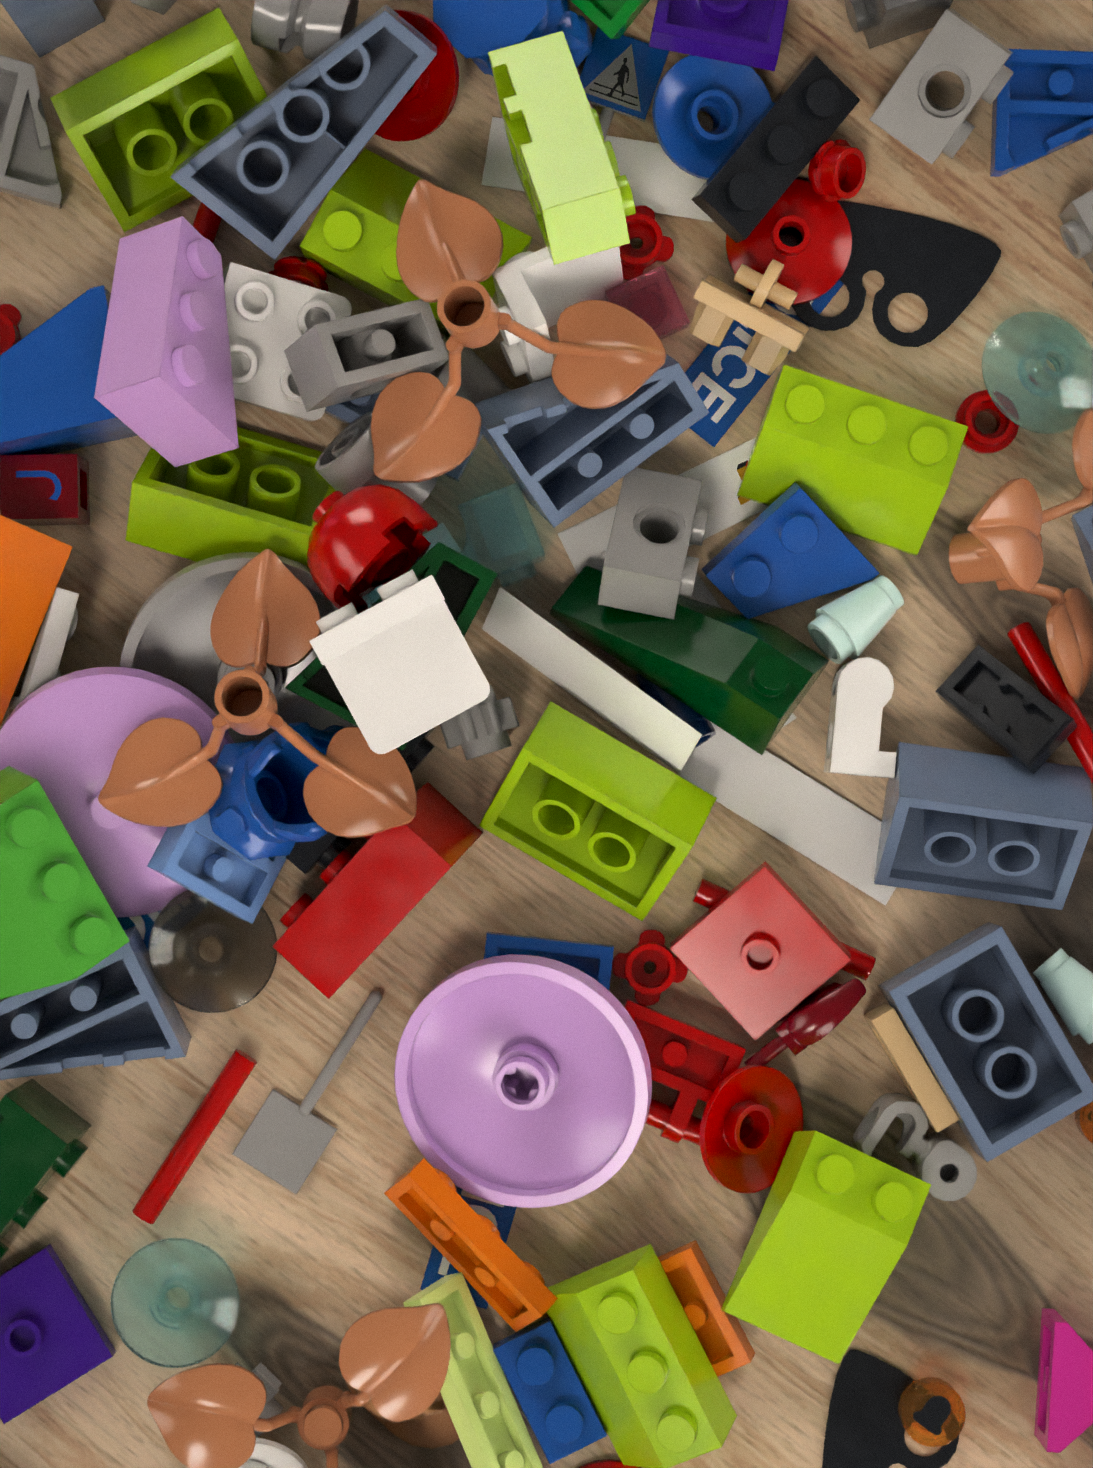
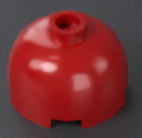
[307,484,438,613]

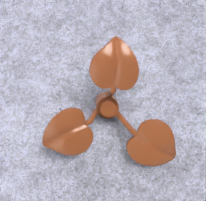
[371,179,667,483]
[949,407,1093,701]
[98,549,417,838]
[147,1303,451,1468]

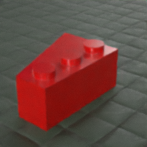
[272,782,483,999]

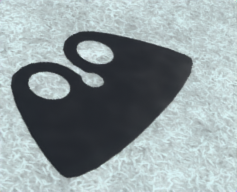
[779,200,1001,347]
[822,1350,959,1468]

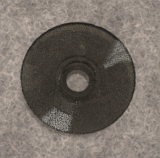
[148,890,277,1013]

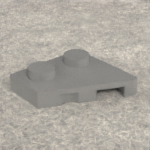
[0,55,63,209]

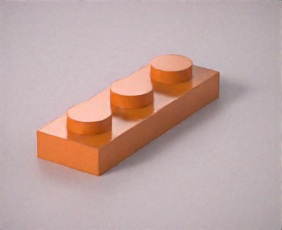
[384,1158,558,1332]

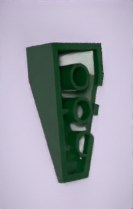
[549,565,829,755]

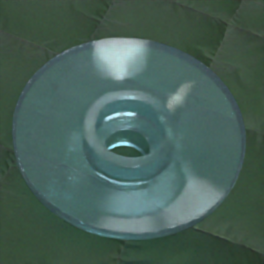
[982,312,1093,434]
[111,1238,240,1368]

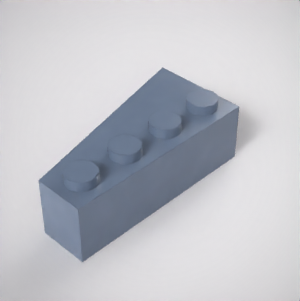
[171,4,437,260]

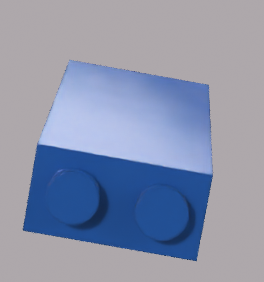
[0,285,138,455]

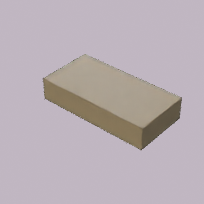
[863,1002,960,1133]

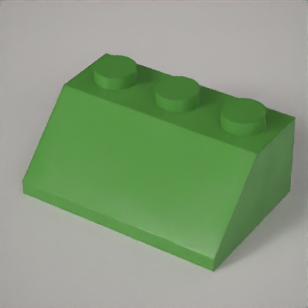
[0,766,130,1000]

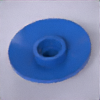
[652,55,772,180]

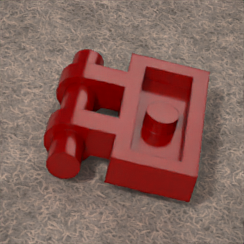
[624,998,746,1146]

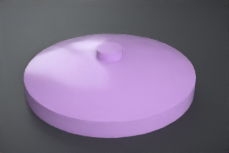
[0,667,234,917]
[394,954,652,1208]

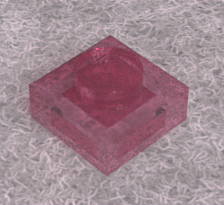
[605,265,690,340]

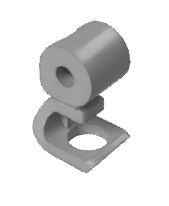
[853,1093,977,1201]

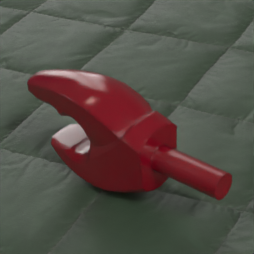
[744,978,866,1066]

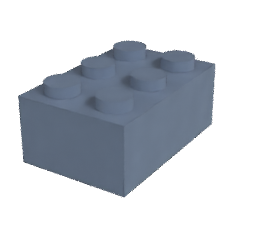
[878,922,1093,1162]

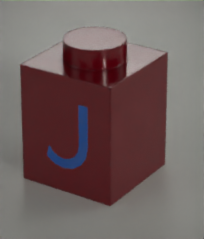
[0,454,90,526]

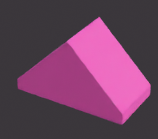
[1034,1308,1093,1453]

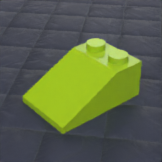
[721,1130,931,1364]

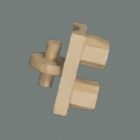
[689,259,810,376]

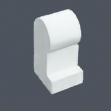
[824,657,897,778]

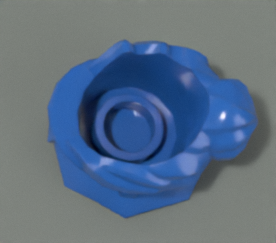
[433,0,592,76]
[209,722,344,860]

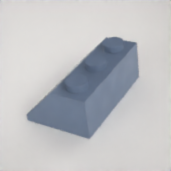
[874,742,1093,910]

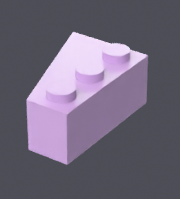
[94,216,239,467]

